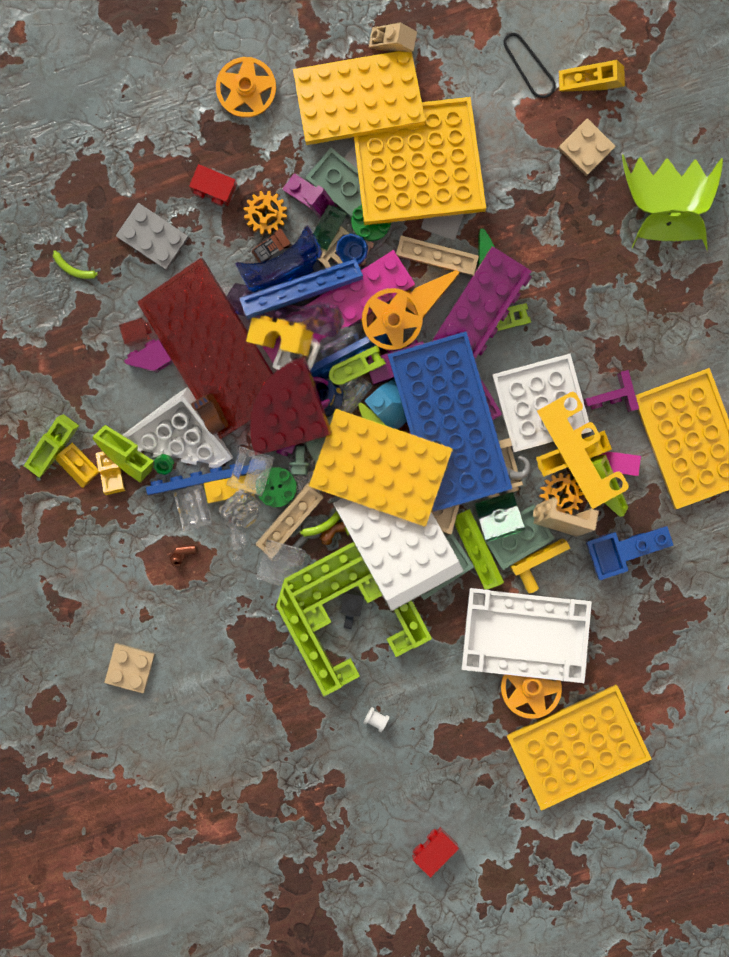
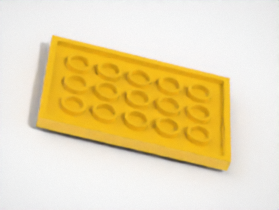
[293,51,425,145]
[636,368,729,509]
[309,409,452,527]
[506,685,652,811]

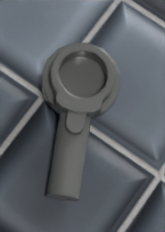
[290,519,321,554]

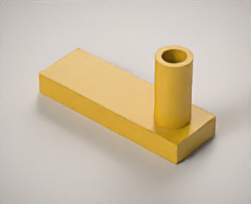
[510,538,570,594]

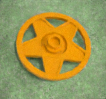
[216,57,276,118]
[362,288,423,350]
[501,674,562,719]

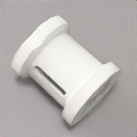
[363,707,389,732]

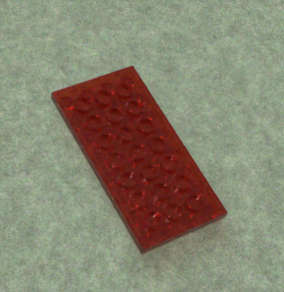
[137,258,273,439]

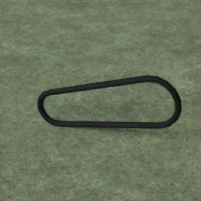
[504,33,555,98]

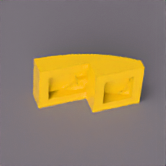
[96,452,125,495]

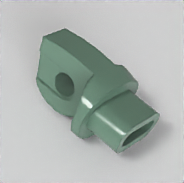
[289,445,310,475]

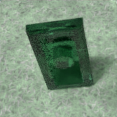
[309,204,348,251]

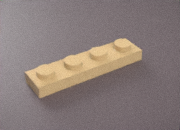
[396,236,479,276]
[256,483,324,557]

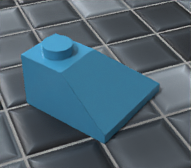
[364,378,407,430]

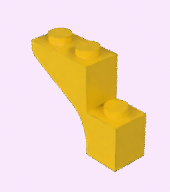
[536,430,612,477]

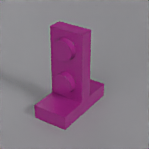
[282,174,337,222]
[583,370,639,412]

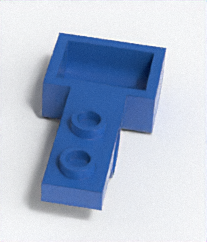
[586,526,674,580]

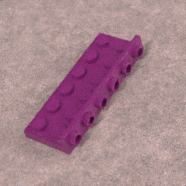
[432,246,532,359]

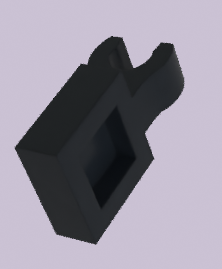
[340,593,364,630]

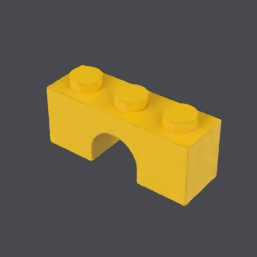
[246,315,314,356]

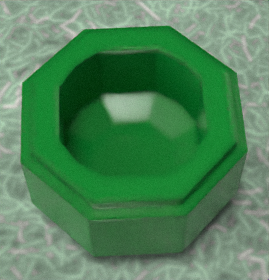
[153,454,174,475]

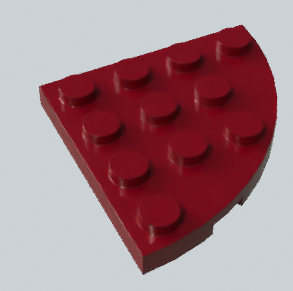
[250,355,332,456]

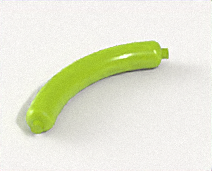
[53,250,98,279]
[300,511,340,537]

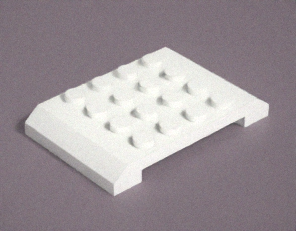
[333,498,463,611]
[461,588,592,683]

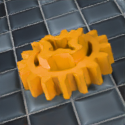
[244,191,288,236]
[539,473,584,515]

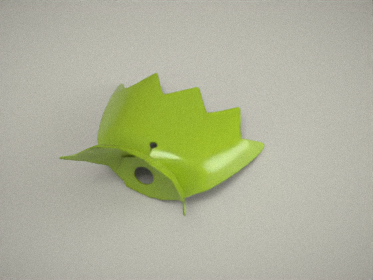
[622,155,723,251]

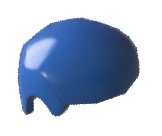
[336,234,368,264]

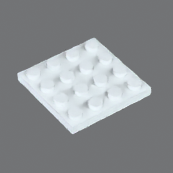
[492,354,591,452]

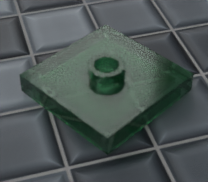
[475,492,525,542]

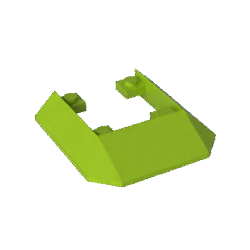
[276,542,432,696]

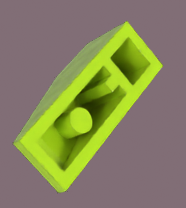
[590,454,628,517]

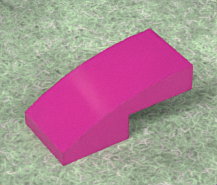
[597,452,641,476]

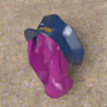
[313,377,344,417]

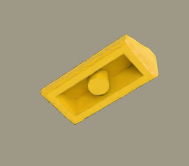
[56,442,99,488]

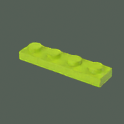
[454,509,504,590]

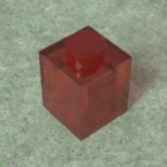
[119,318,152,346]

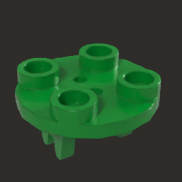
[351,205,391,241]
[256,467,297,507]

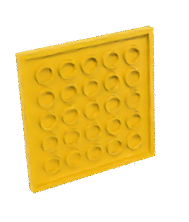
[354,97,486,225]

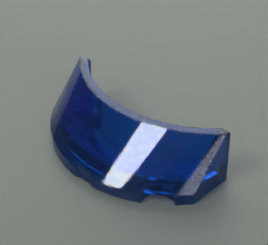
[235,225,322,292]

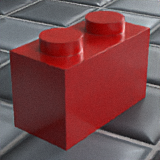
[189,164,237,207]
[412,827,459,878]

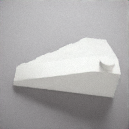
[122,387,233,468]

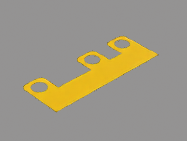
[537,392,629,509]

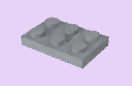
[116,203,189,270]

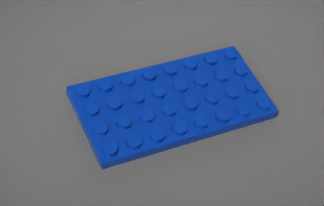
[388,331,512,512]

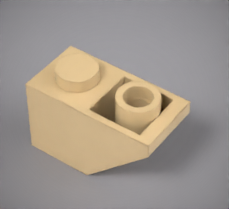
[369,23,417,52]

